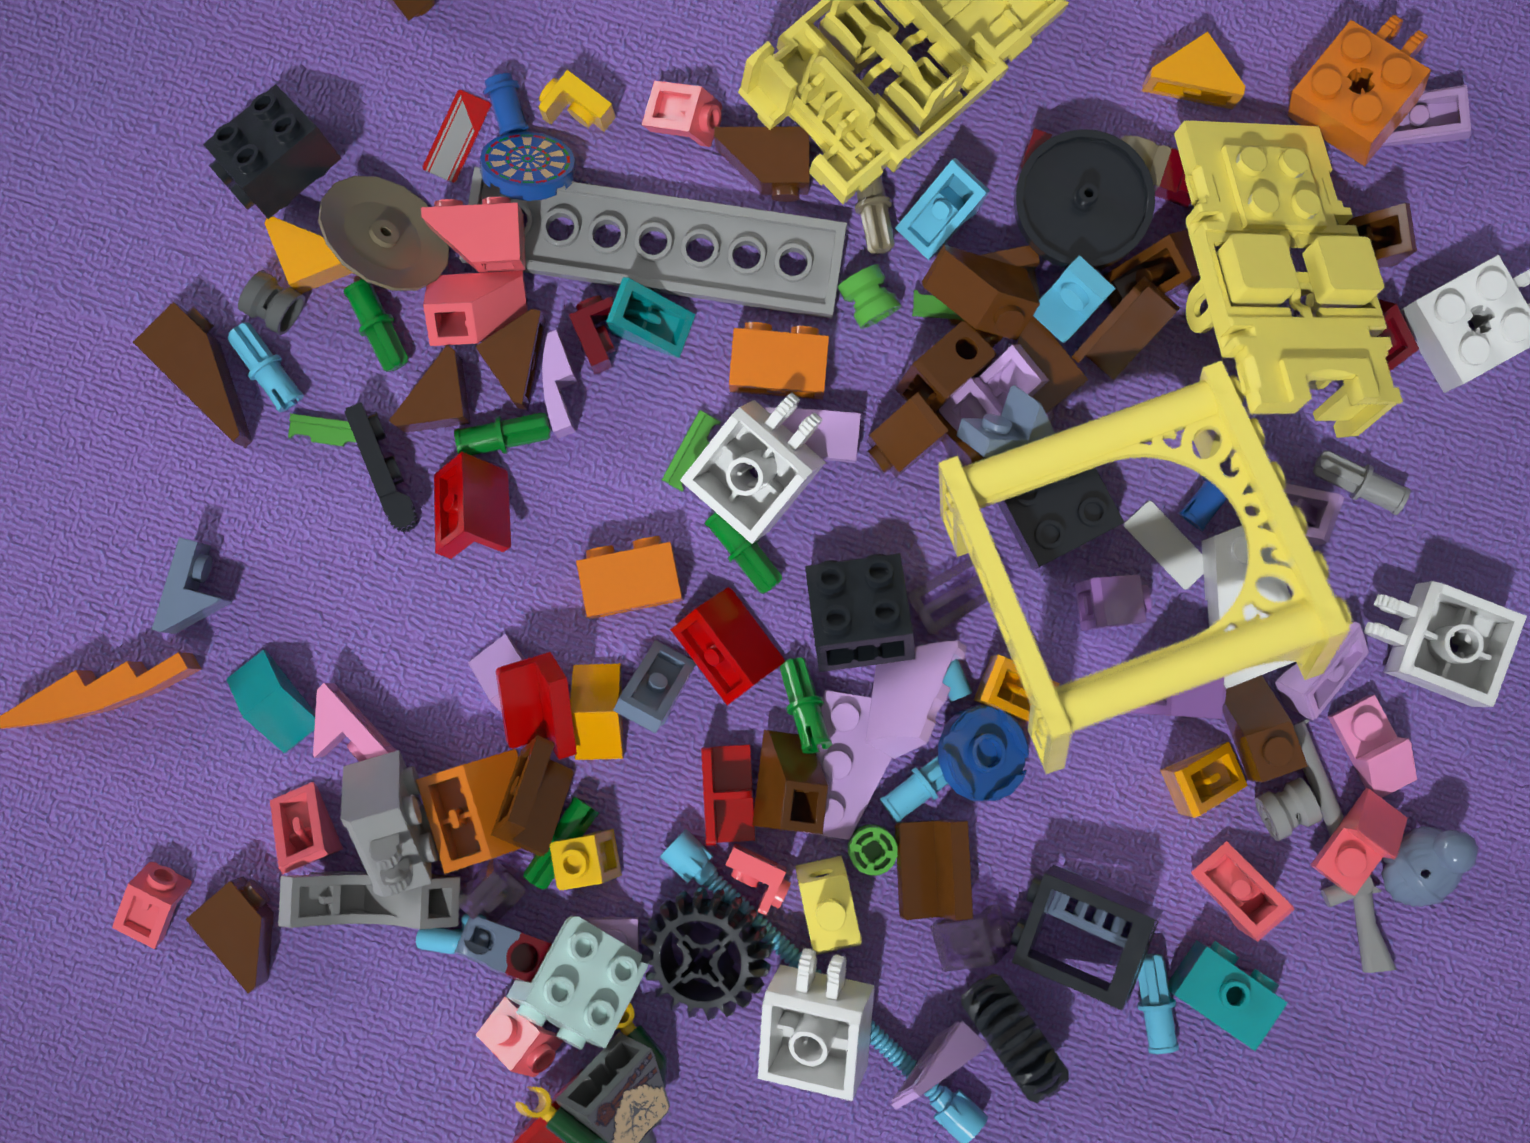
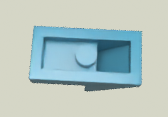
[895,158,990,260]
[1033,255,1115,343]

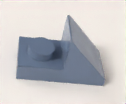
[956,385,1055,458]
[152,537,232,634]
[613,640,696,734]

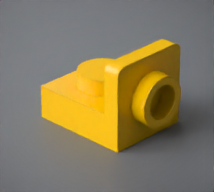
[538,70,616,132]
[550,828,622,890]

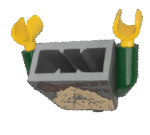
[515,1003,670,1143]

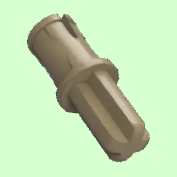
[855,175,895,254]

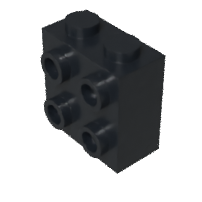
[203,84,342,219]
[997,468,1125,570]
[805,553,915,672]

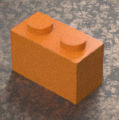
[729,322,829,400]
[576,536,684,619]

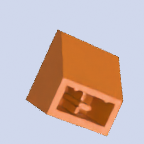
[416,748,521,874]

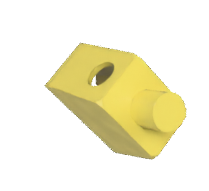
[795,855,862,955]

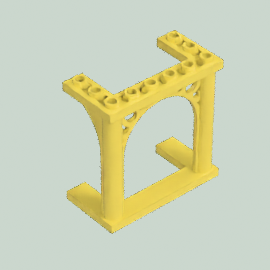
[939,361,1352,774]

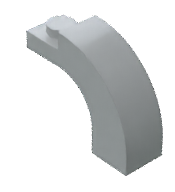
[278,871,460,929]

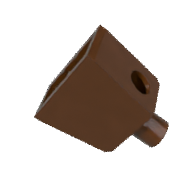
[895,320,1003,413]

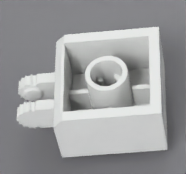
[1400,255,1530,393]
[680,393,826,544]
[1363,581,1527,707]
[758,948,875,1101]

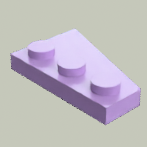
[804,690,892,840]

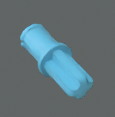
[228,322,304,413]
[880,756,948,823]
[1137,954,1179,1054]

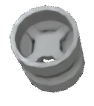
[1255,777,1322,841]

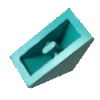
[606,277,696,358]
[226,649,315,753]

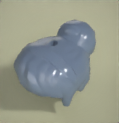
[1381,826,1478,907]

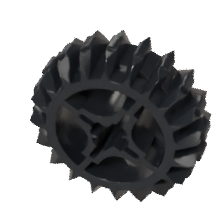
[640,887,772,1021]
[961,973,1069,1103]

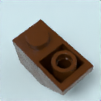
[752,730,828,834]

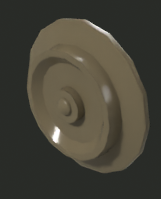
[318,176,449,291]

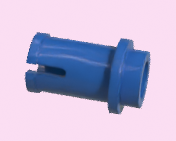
[483,73,529,136]
[1178,472,1228,532]

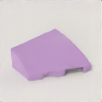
[865,640,967,759]

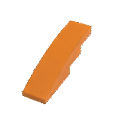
[0,652,202,729]

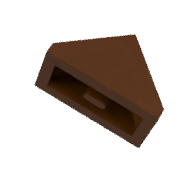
[1345,203,1417,268]
[475,309,546,411]
[389,345,471,433]

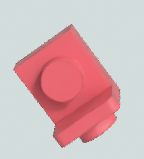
[642,80,722,147]
[725,843,791,916]
[112,862,192,949]

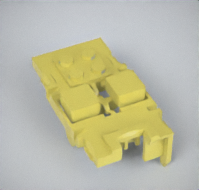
[738,0,1069,204]
[1174,120,1403,438]

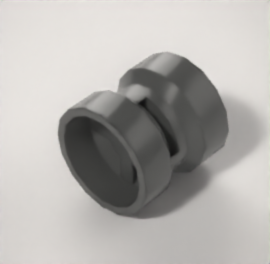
[238,270,305,335]

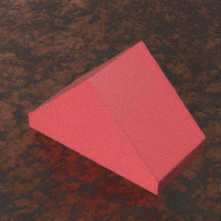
[270,781,343,874]

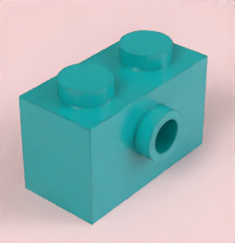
[1168,940,1288,1051]

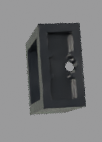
[1010,865,1163,1010]

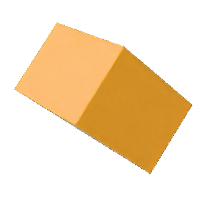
[1142,31,1246,110]
[264,216,353,294]
[973,655,1060,722]
[570,663,624,760]
[1160,742,1248,818]

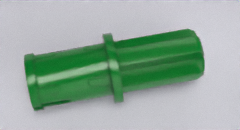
[343,279,409,372]
[454,413,551,456]
[705,512,782,594]
[780,657,832,754]
[523,796,600,890]

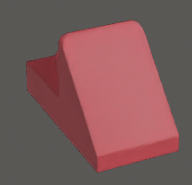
[1310,788,1408,896]
[1191,841,1295,942]

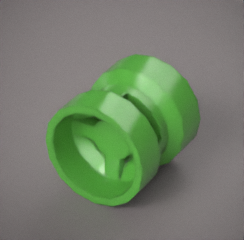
[838,264,901,329]
[848,824,898,875]

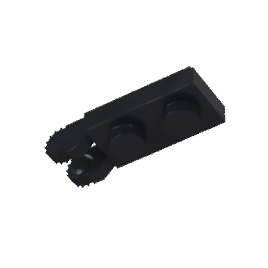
[344,402,419,534]

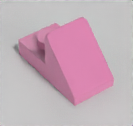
[313,683,397,762]
[1327,695,1417,798]

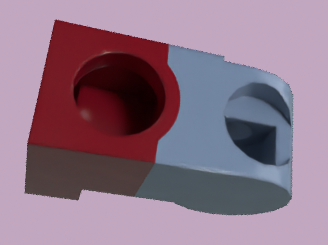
[455,915,552,983]

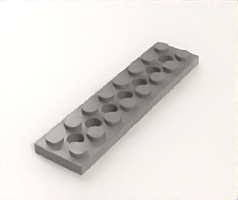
[459,167,847,319]

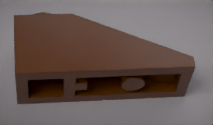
[133,302,252,448]

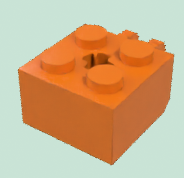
[1288,14,1431,167]

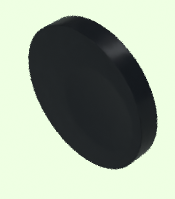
[1013,129,1155,270]

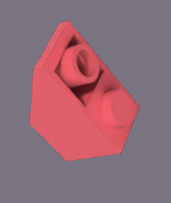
[421,197,526,273]
[423,271,528,346]

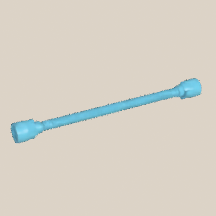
[660,829,988,1143]

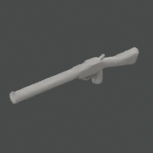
[1293,719,1397,973]

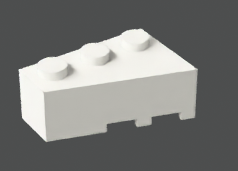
[1201,525,1294,689]

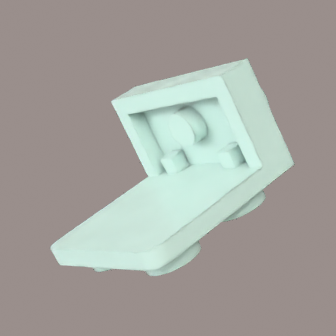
[506,916,648,1050]

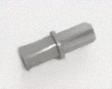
[1313,450,1411,515]

